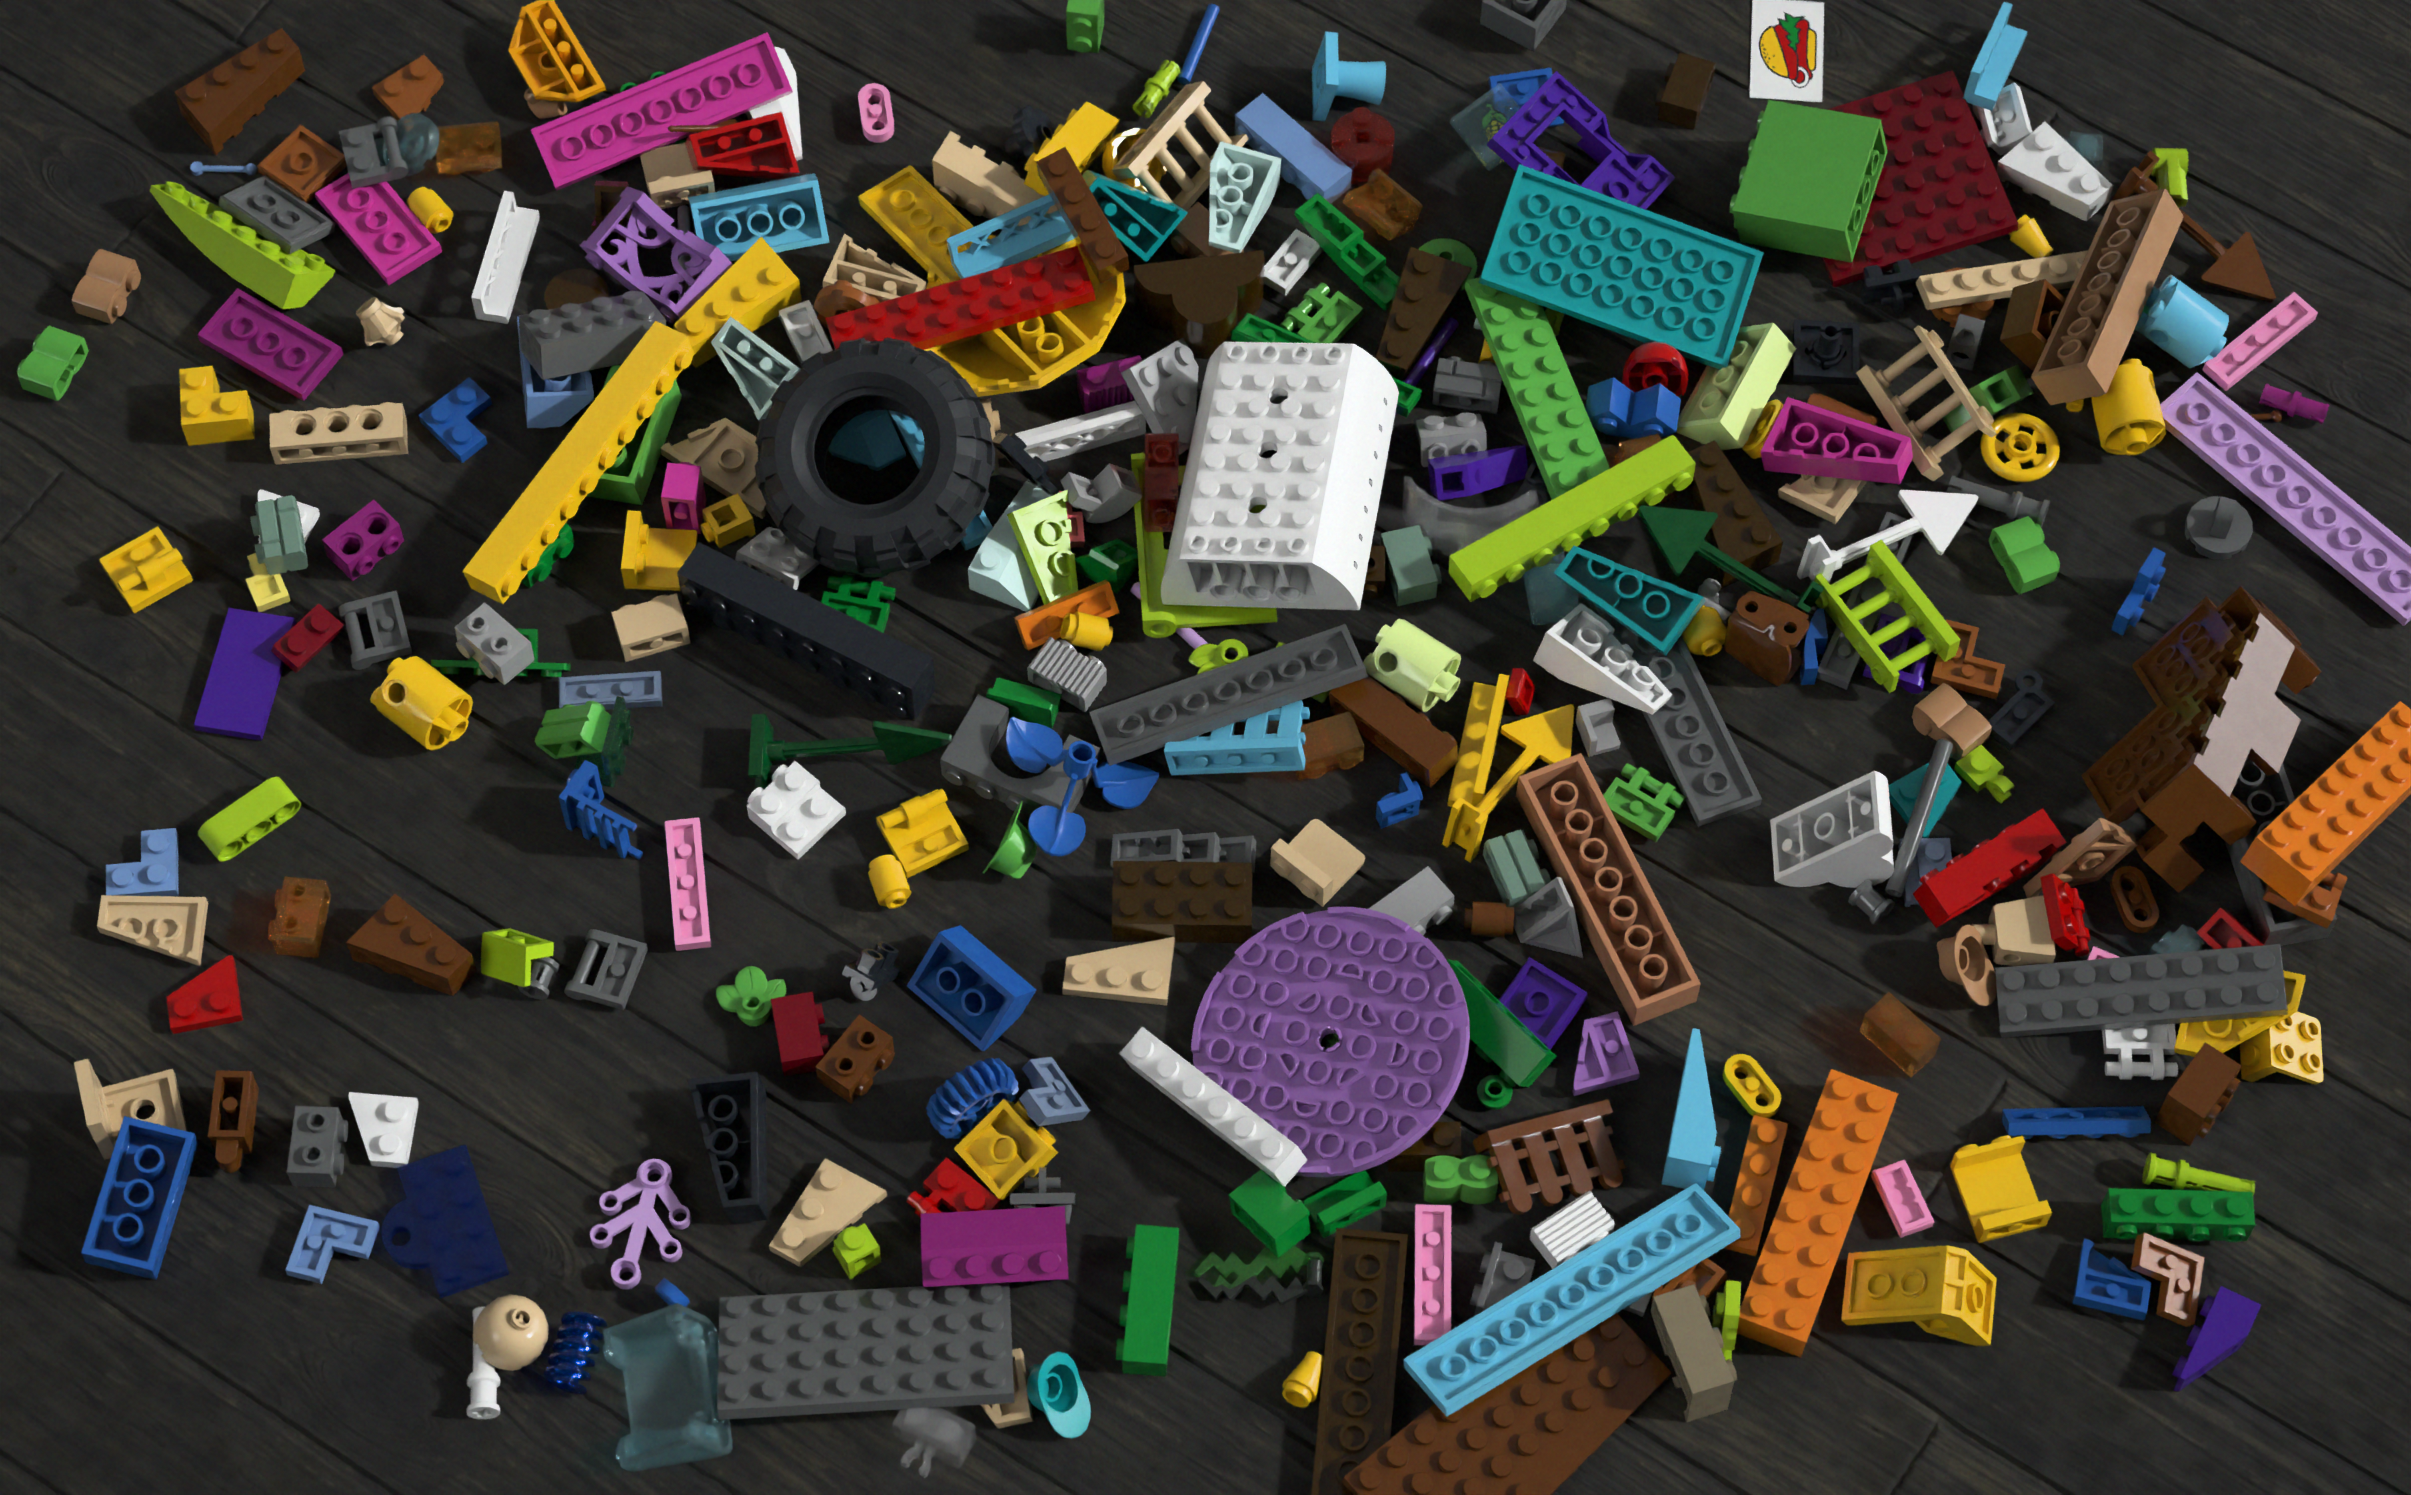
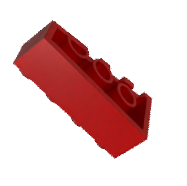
[1913,808,2067,928]

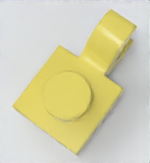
[246,553,291,612]

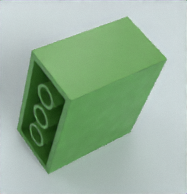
[1730,100,1888,263]

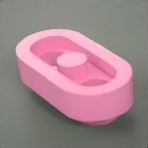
[858,83,894,143]

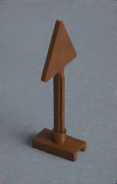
[2111,150,2276,302]

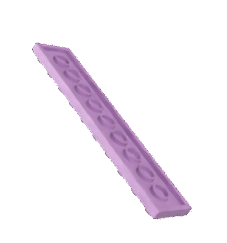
[2160,372,2411,626]

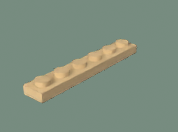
[1916,251,2088,310]

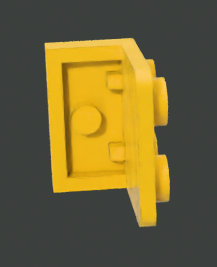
[2240,1012,2323,1085]

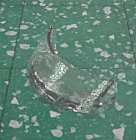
[1403,476,1540,556]

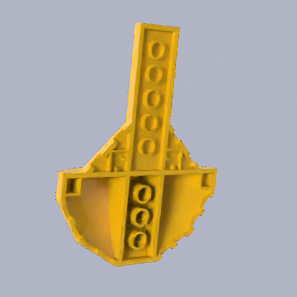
[858,165,1126,397]

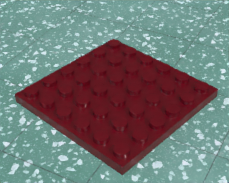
[1821,70,2018,288]

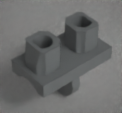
[1010,1167,1075,1224]

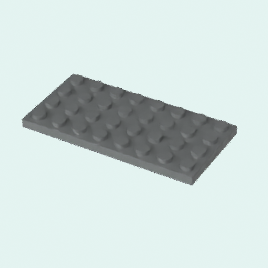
[717,1282,1014,1420]

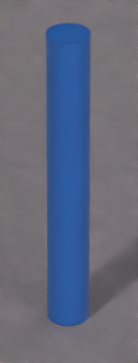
[1178,4,1220,85]

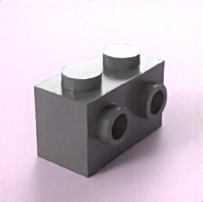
[287,1106,348,1187]

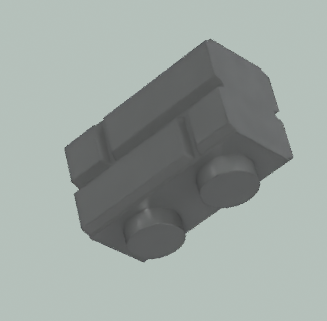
[1432,356,1502,414]

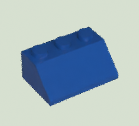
[907,925,1036,1051]

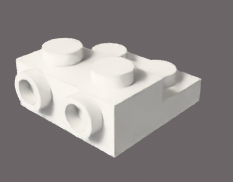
[747,761,846,859]

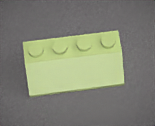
[1677,323,1796,450]

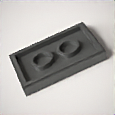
[219,175,336,254]

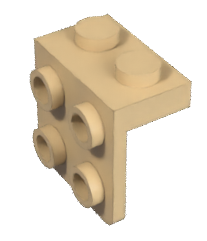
[1270,819,1365,907]

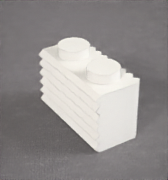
[1530,1191,1615,1269]

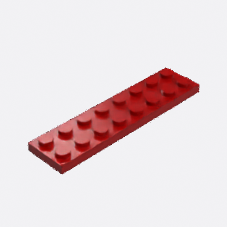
[826,246,1096,350]

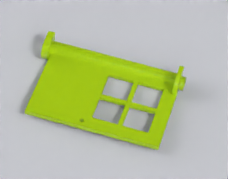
[1131,451,1277,638]

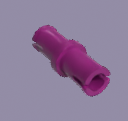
[2259,384,2330,424]

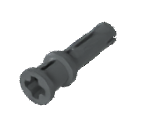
[1947,475,2050,528]

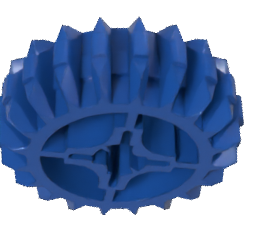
[926,1058,1019,1139]

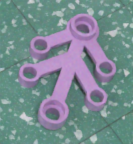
[590,1159,691,1289]

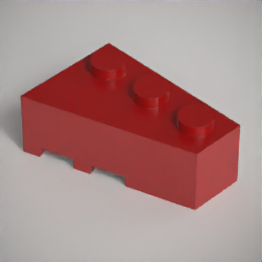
[685,111,800,179]

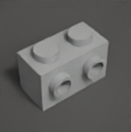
[454,603,535,685]

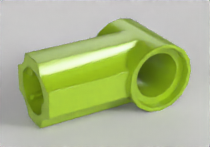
[2151,148,2188,208]

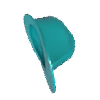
[1026,1352,1091,1439]

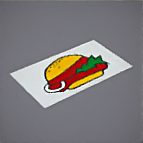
[1750,0,1824,102]

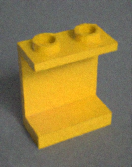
[1950,1135,2052,1243]

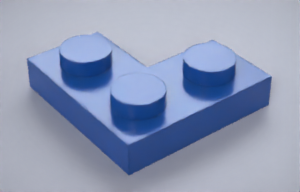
[418,377,492,463]
[2111,547,2166,636]

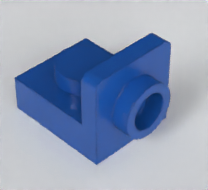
[1376,772,1423,829]

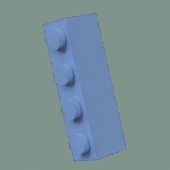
[1235,93,1352,204]

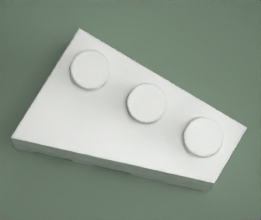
[1997,122,2113,221]

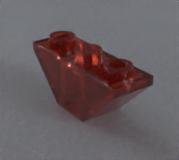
[1142,433,1179,532]

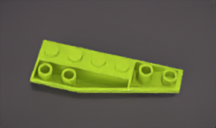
[150,181,335,309]

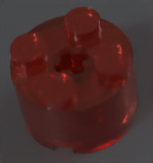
[1330,107,1395,185]

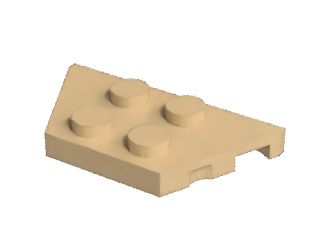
[660,418,767,519]

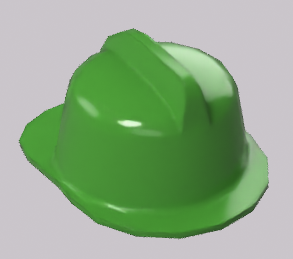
[983,801,1036,879]

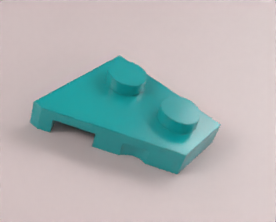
[1888,763,1961,838]

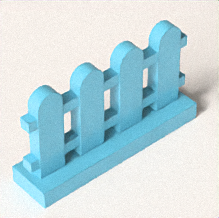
[1164,700,1310,775]

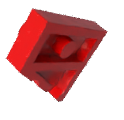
[166,955,243,1034]

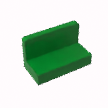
[986,677,1062,729]
[1304,1170,1387,1238]

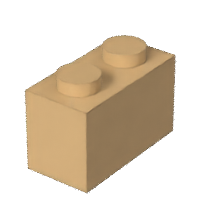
[611,594,690,662]

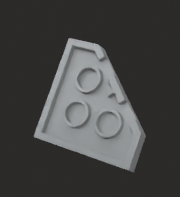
[1121,338,1198,461]

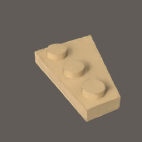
[769,1158,887,1267]

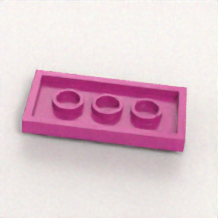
[315,173,442,285]

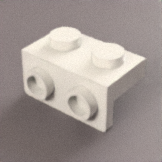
[1973,82,2032,156]

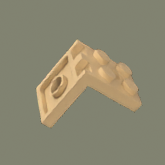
[74,1059,188,1160]

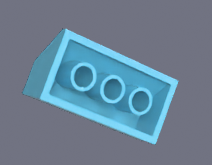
[688,173,830,261]

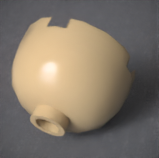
[473,1295,549,1371]

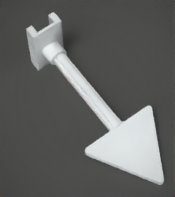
[1797,490,1978,583]

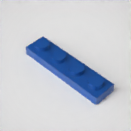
[2002,1106,2151,1139]

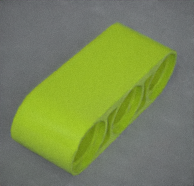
[198,777,301,862]

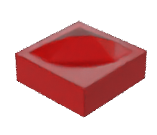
[1505,668,1535,715]

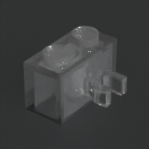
[892,1407,977,1478]

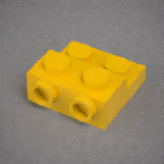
[954,1099,1058,1201]

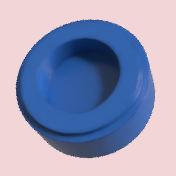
[655,1278,690,1312]

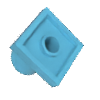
[1312,31,1386,122]

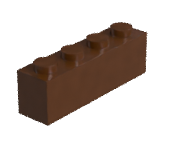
[1036,147,1129,284]
[1329,675,1458,788]

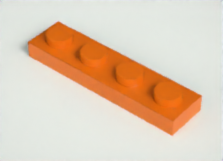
[1724,1115,1788,1257]

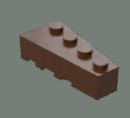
[174,28,305,155]

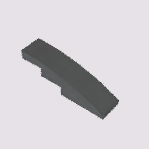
[1111,829,1256,873]

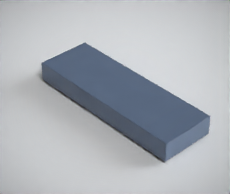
[558,671,662,710]

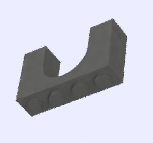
[940,694,1100,815]

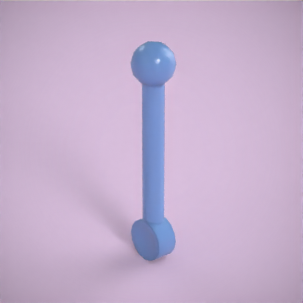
[190,161,257,176]

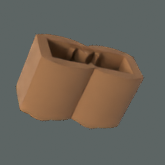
[71,249,141,324]
[1912,683,1992,761]

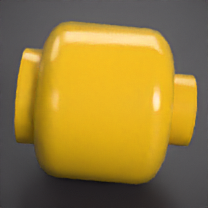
[1682,605,1727,656]

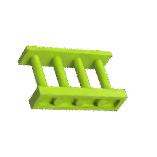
[1814,539,1961,693]

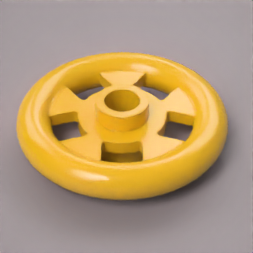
[1981,413,2060,482]

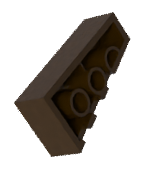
[1374,247,1472,381]
[1687,440,1783,589]

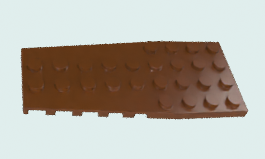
[1342,1313,1671,1495]

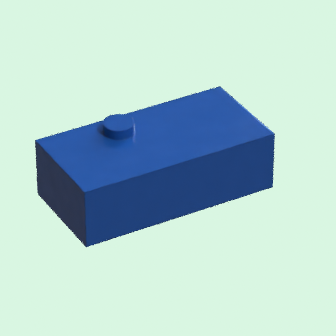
[81,1116,198,1280]

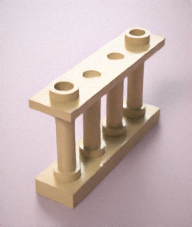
[1111,81,1249,211]
[1856,325,1997,481]

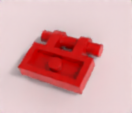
[2040,873,2091,956]
[906,1157,1001,1218]

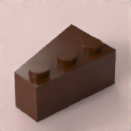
[346,894,477,996]

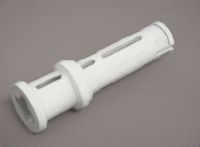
[467,1307,500,1419]

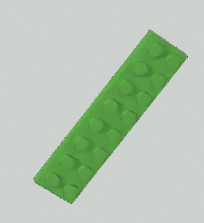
[1464,278,1610,500]

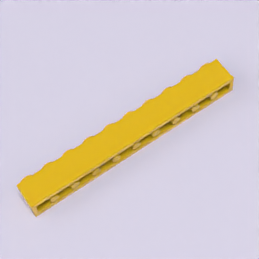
[463,321,694,605]

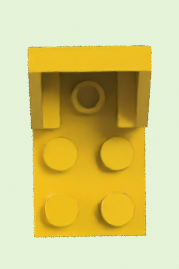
[1841,1245,1997,1346]

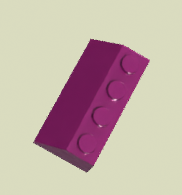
[921,1206,1068,1287]

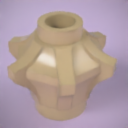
[356,297,405,346]

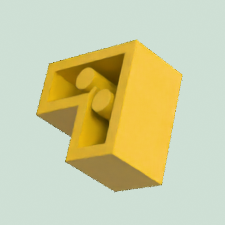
[179,366,255,446]

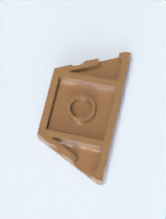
[2023,818,2138,898]

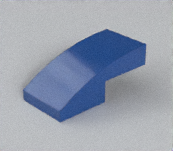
[1800,608,1828,685]

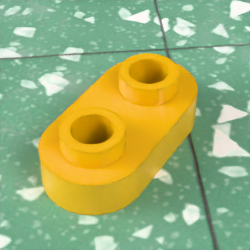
[1742,400,1783,459]
[1723,1054,1781,1118]

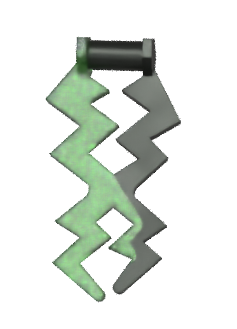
[1195,1246,1324,1306]

